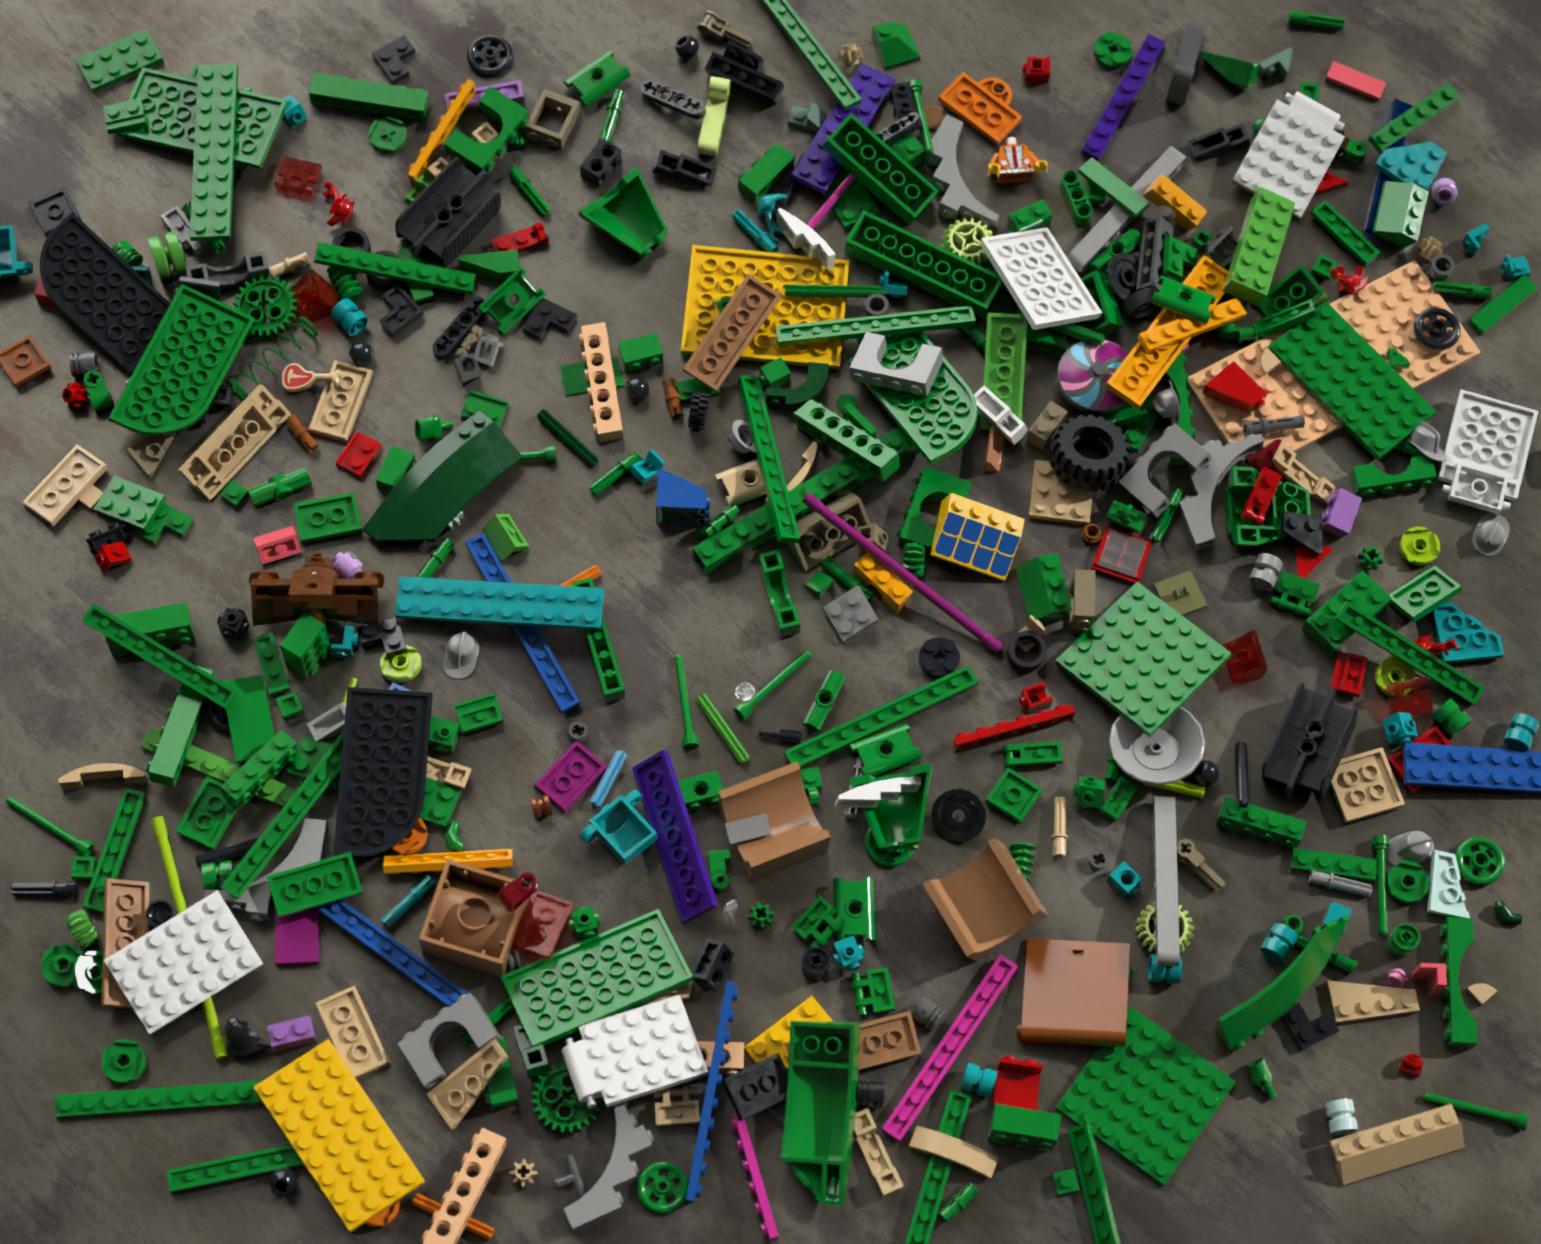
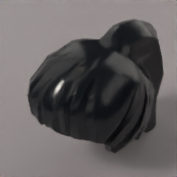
[224,1016,272,1059]

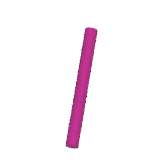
[807,173,856,229]

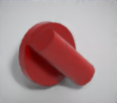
[1398,1053,1424,1077]

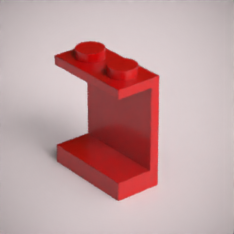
[992,1056,1043,1111]

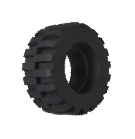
[1049,415,1130,492]

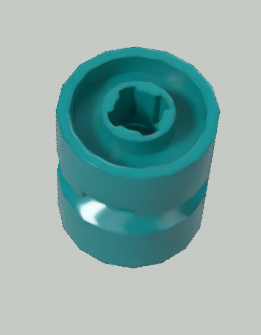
[330,298,368,336]
[1503,713,1539,751]
[1260,923,1298,963]
[1148,954,1182,984]
[960,1062,997,1098]

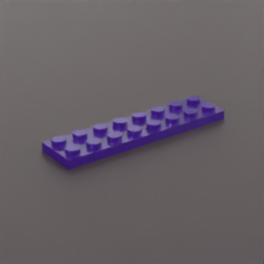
[791,64,896,195]
[632,750,718,923]

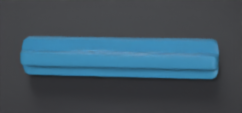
[590,750,627,807]

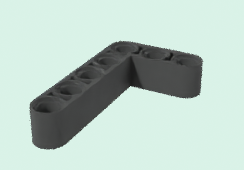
[1165,22,1205,106]

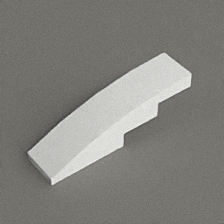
[776,208,836,270]
[835,777,921,808]

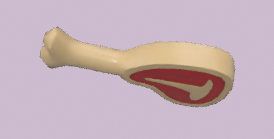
[282,363,343,392]

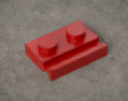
[335,430,382,479]
[1330,650,1368,697]

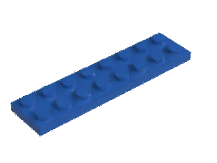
[1403,742,1541,794]

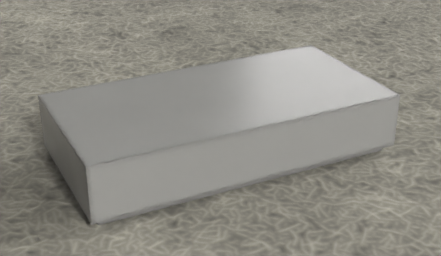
[724,813,771,844]

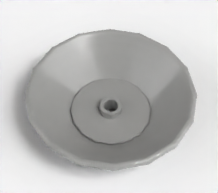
[1109,707,1205,785]

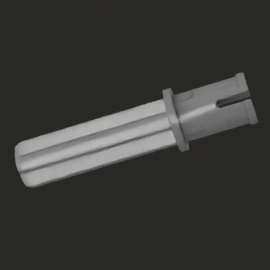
[1309,869,1373,897]

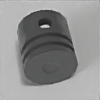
[1426,254,1455,284]
[863,294,889,317]
[70,351,98,377]
[911,996,946,1032]

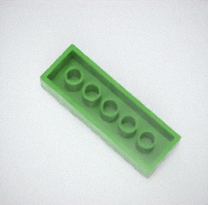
[1222,187,1295,306]

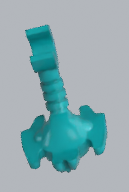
[756,194,788,243]

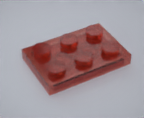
[511,890,575,961]

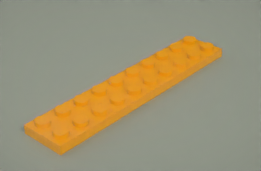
[1105,255,1228,410]

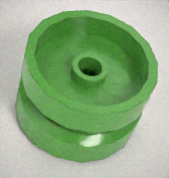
[147,231,187,280]

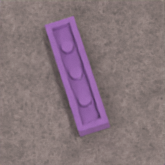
[444,80,524,112]

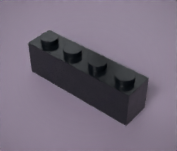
[705,51,784,104]

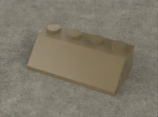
[787,491,871,571]

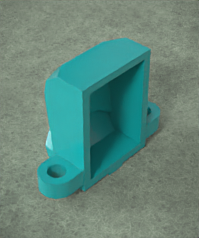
[0,225,33,280]
[579,790,658,864]

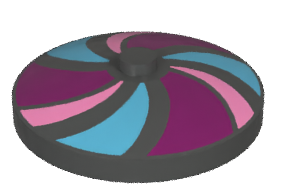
[1057,339,1129,414]

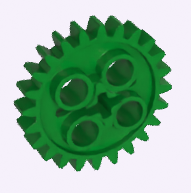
[233,275,298,339]
[531,1062,602,1134]

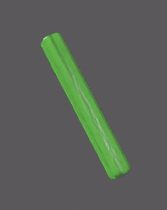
[696,693,749,764]

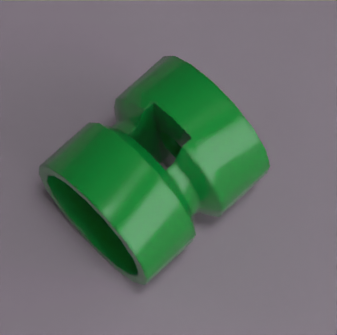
[1432,699,1472,738]
[201,860,234,891]
[1386,923,1421,958]

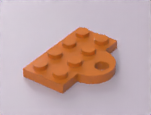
[938,72,1022,145]

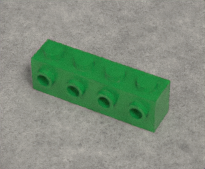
[429,716,461,753]
[221,730,298,810]
[1216,797,1307,848]

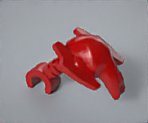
[322,182,355,226]
[1330,265,1369,296]
[1414,635,1459,657]

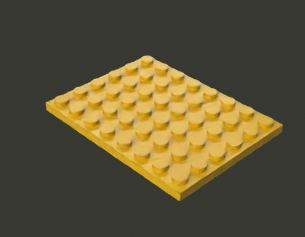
[681,245,849,369]

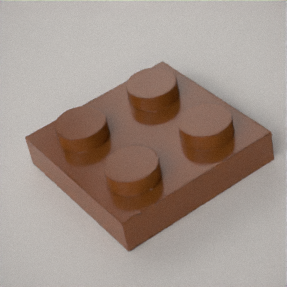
[0,334,51,388]

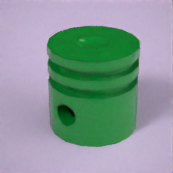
[112,240,143,267]

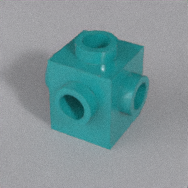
[1382,712,1418,746]
[832,936,865,972]

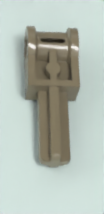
[697,10,752,48]
[1177,839,1226,891]

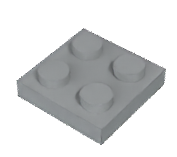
[823,586,879,643]

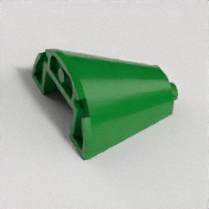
[578,167,668,259]
[849,763,932,854]

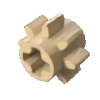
[838,43,863,66]
[1418,236,1443,261]
[510,1159,538,1188]

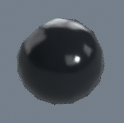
[675,35,699,60]
[349,342,374,367]
[625,377,649,402]
[1193,760,1219,786]
[269,1168,297,1196]

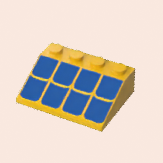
[930,493,1025,582]

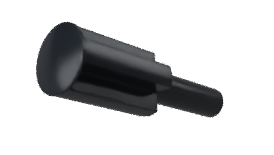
[759,729,802,744]

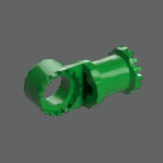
[1218,323,1259,344]

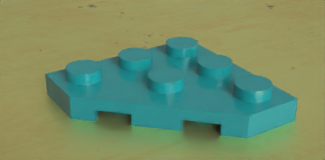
[1374,142,1447,191]
[1431,602,1504,664]

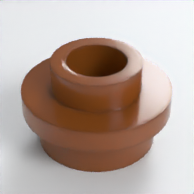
[1082,524,1102,544]

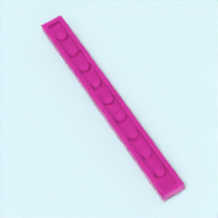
[882,955,1018,1143]

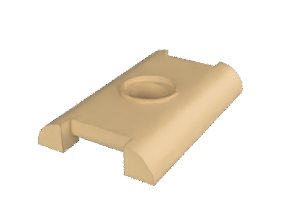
[714,459,766,507]

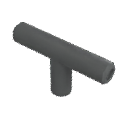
[554,1155,586,1198]

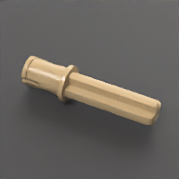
[1051,797,1068,859]

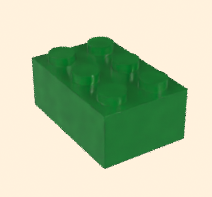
[280,612,330,680]
[988,1104,1061,1152]

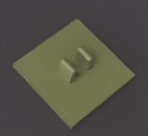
[1153,570,1208,616]

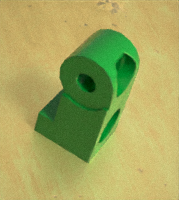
[708,850,730,893]

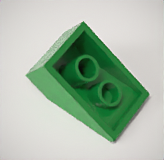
[1259,264,1330,317]

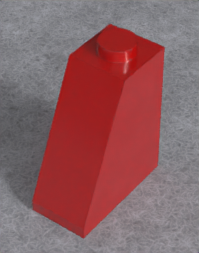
[1202,361,1267,414]

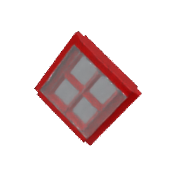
[1092,526,1152,584]

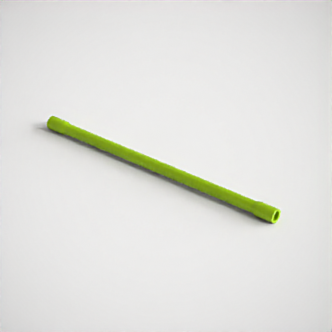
[151,816,228,1060]

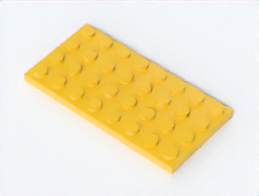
[254,1039,425,1233]

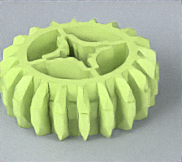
[942,218,992,266]
[1136,902,1194,953]

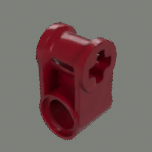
[496,873,538,912]

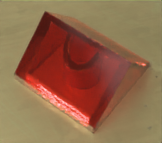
[1222,630,1268,684]

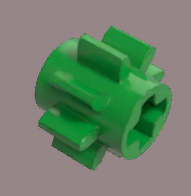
[1357,545,1384,572]
[747,902,774,930]

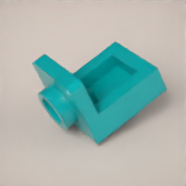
[282,95,307,128]
[879,270,907,298]
[629,449,665,484]
[330,625,358,658]

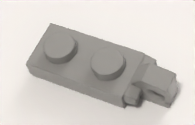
[160,206,203,256]

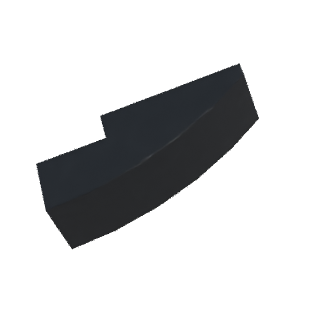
[1187,123,1251,159]
[651,150,717,186]

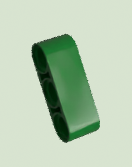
[1059,170,1093,227]

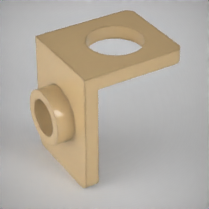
[1017,615,1045,653]

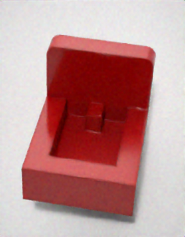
[95,542,132,573]

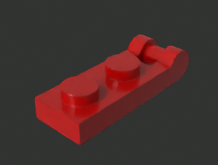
[491,222,549,253]
[1241,467,1282,526]

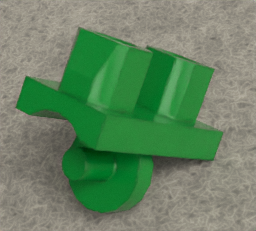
[1105,500,1147,533]

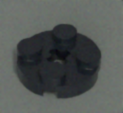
[918,637,960,679]

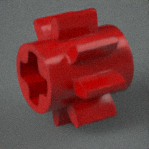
[62,383,88,407]

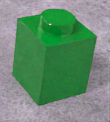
[758,357,791,388]

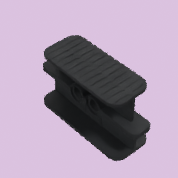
[395,157,501,266]
[1262,682,1358,798]

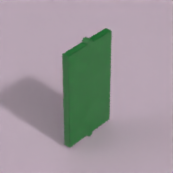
[560,356,624,396]

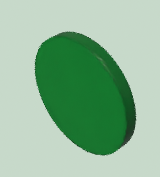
[837,393,857,411]

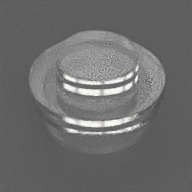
[735,682,756,702]

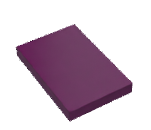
[534,740,608,813]
[275,907,319,966]

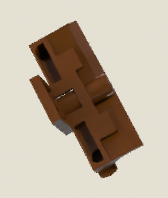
[249,553,385,626]

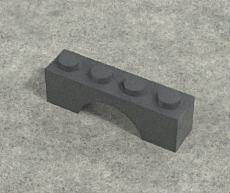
[186,251,270,290]

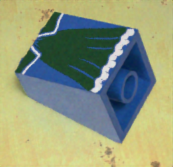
[656,469,710,525]

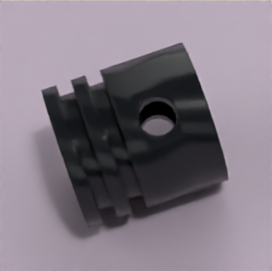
[856,1080,885,1108]

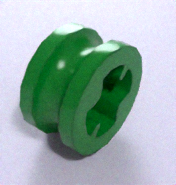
[1193,230,1212,250]

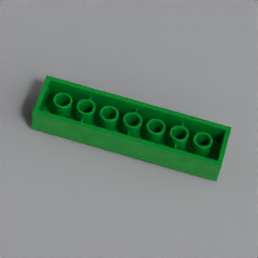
[844,210,1003,320]

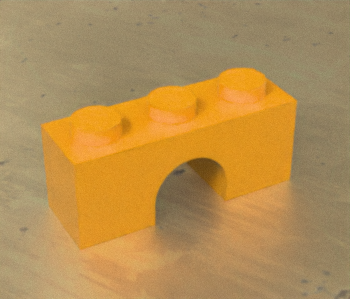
[1144,174,1207,232]
[853,552,913,614]

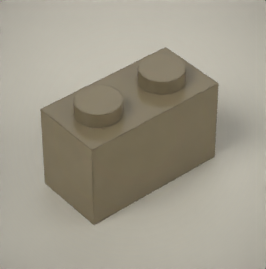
[1026,401,1068,451]

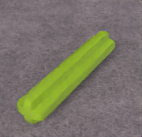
[1143,780,1205,798]

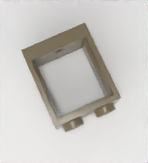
[526,89,580,149]
[1069,569,1095,633]

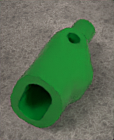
[414,415,453,441]
[1248,1058,1276,1100]

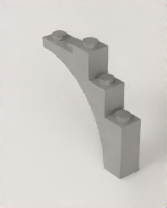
[924,114,999,231]
[1179,434,1264,551]
[204,818,328,922]
[564,1101,654,1233]

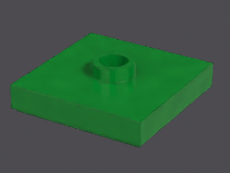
[985,767,1043,824]

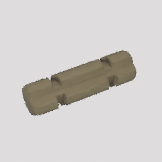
[455,325,483,355]

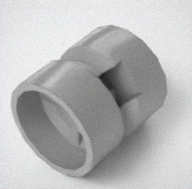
[1248,553,1283,591]

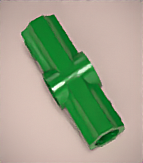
[1089,229,1142,274]
[248,468,312,507]
[803,670,846,732]

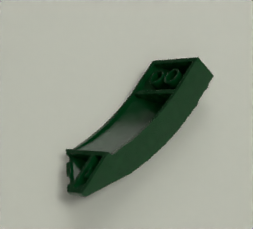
[363,410,523,542]

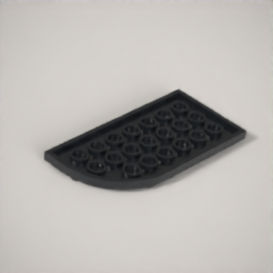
[39,212,171,375]
[333,687,433,857]

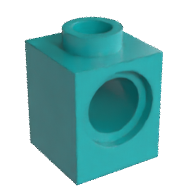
[1107,861,1142,899]

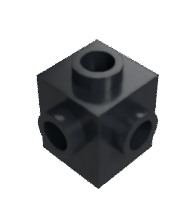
[217,607,249,641]

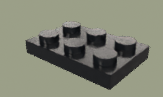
[721,1053,788,1121]

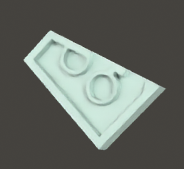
[1427,850,1470,918]

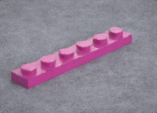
[730,1111,779,1243]

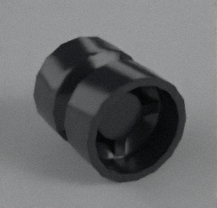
[146,900,176,930]
[801,947,830,982]

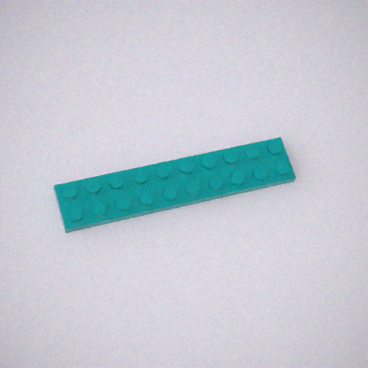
[394,576,605,630]

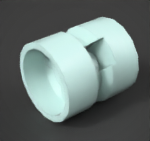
[1325,1099,1358,1136]

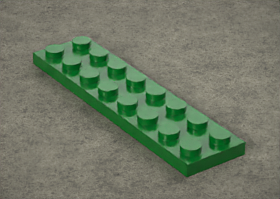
[287,735,461,829]

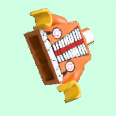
[988,137,1048,183]

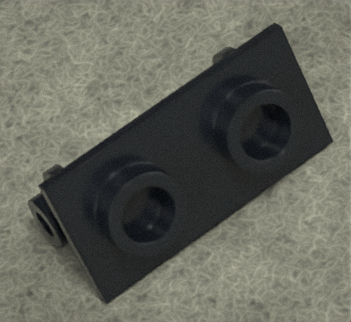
[723,41,764,71]
[86,522,130,553]

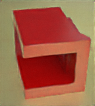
[1022,56,1051,83]
[1019,681,1053,713]

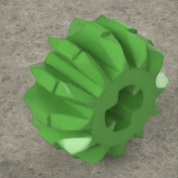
[65,910,99,948]

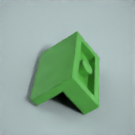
[482,513,529,561]

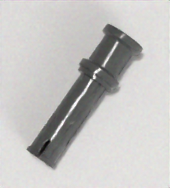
[1242,415,1305,437]

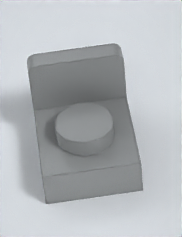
[474,334,504,366]

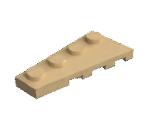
[1326,981,1420,1024]
[427,1039,508,1129]

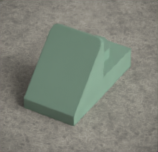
[1257,47,1293,81]
[787,103,829,133]

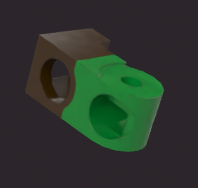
[1335,130,1368,163]

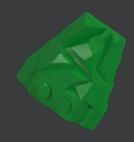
[1225,466,1311,546]

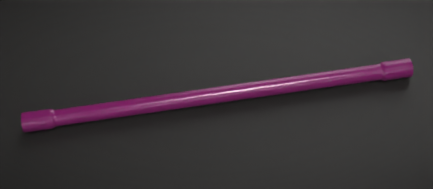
[801,492,1004,654]

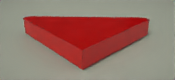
[1314,171,1349,196]
[1294,546,1333,579]

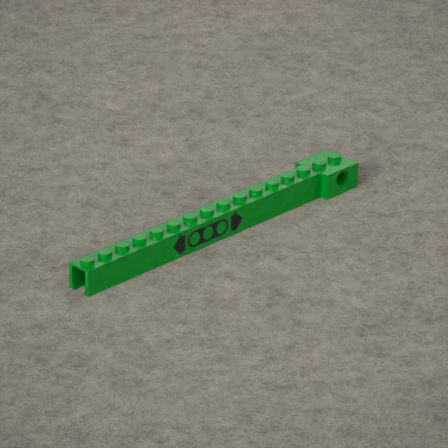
[692,409,981,576]

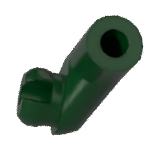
[1494,900,1522,925]

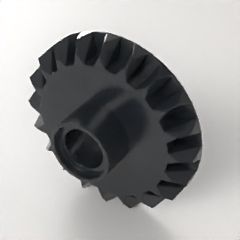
[1105,253,1139,302]
[931,788,986,842]

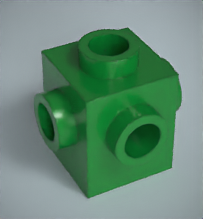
[1072,776,1105,808]
[568,906,601,940]

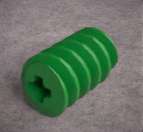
[326,266,363,304]
[1009,842,1036,882]

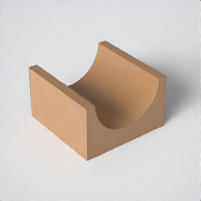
[717,762,830,883]
[923,838,1049,961]
[419,859,531,977]

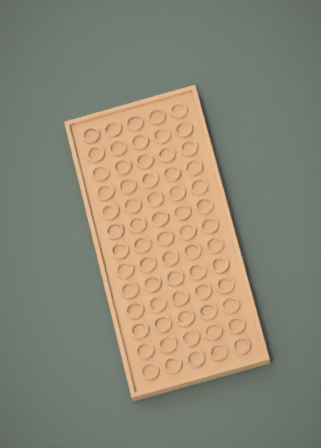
[1187,260,1481,467]

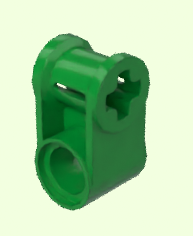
[84,370,114,412]

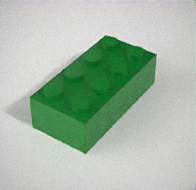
[1301,570,1392,658]
[105,602,195,656]

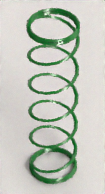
[228,316,318,400]

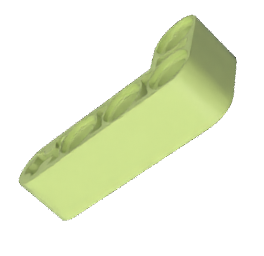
[697,76,730,157]

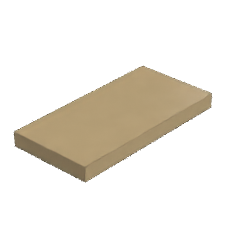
[308,360,373,443]
[22,444,108,527]
[315,985,390,1079]

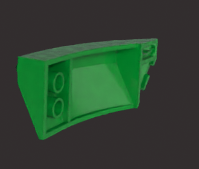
[1215,915,1349,1052]
[780,1021,860,1206]

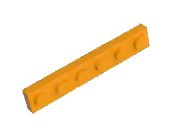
[408,79,477,184]
[1137,298,1247,354]
[383,849,513,875]

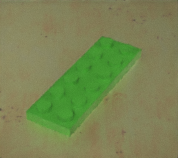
[981,313,1027,431]

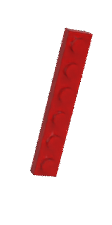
[952,704,1075,752]

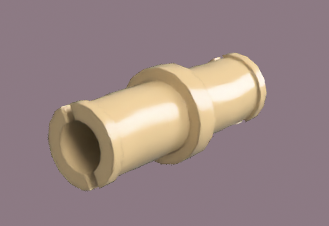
[269,252,310,279]

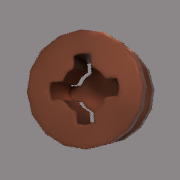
[531,795,552,819]

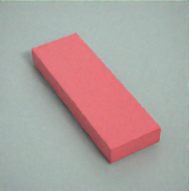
[1325,61,1386,101]

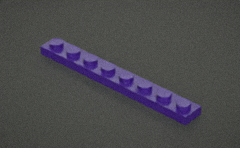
[1081,34,1166,161]

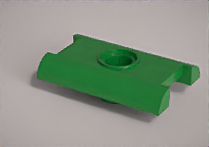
[563,50,631,107]
[478,267,546,334]
[1151,276,1217,324]
[848,723,922,777]
[833,877,876,942]

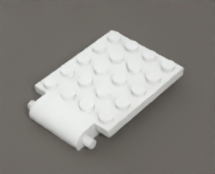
[1232,91,1345,219]
[1437,389,1538,514]
[561,995,708,1108]

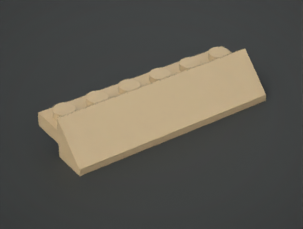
[178,384,291,500]
[1329,1104,1465,1186]

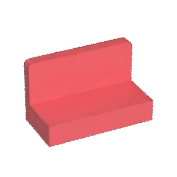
[253,526,302,565]
[1411,963,1447,996]

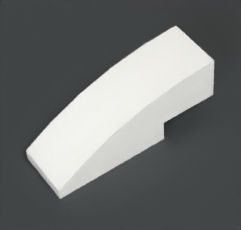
[974,386,1029,445]
[307,702,346,742]

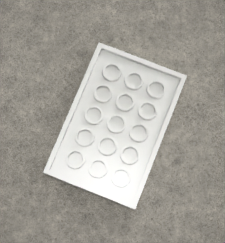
[979,228,1102,330]
[104,890,263,1035]

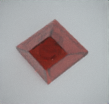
[292,269,340,324]

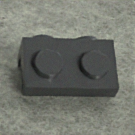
[1202,226,1238,268]

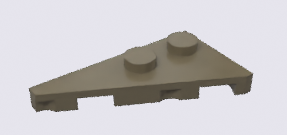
[125,432,177,478]

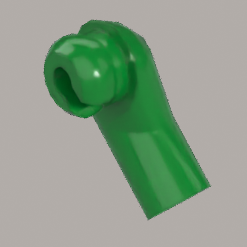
[444,821,464,852]

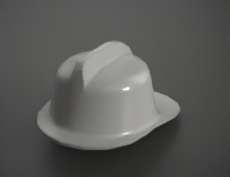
[1153,380,1180,420]
[727,420,756,453]
[1406,422,1447,461]
[1472,513,1510,556]
[443,632,480,679]
[1385,831,1434,866]

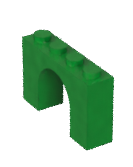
[444,86,529,174]
[897,467,972,555]

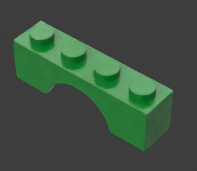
[1349,455,1437,497]
[758,550,801,637]

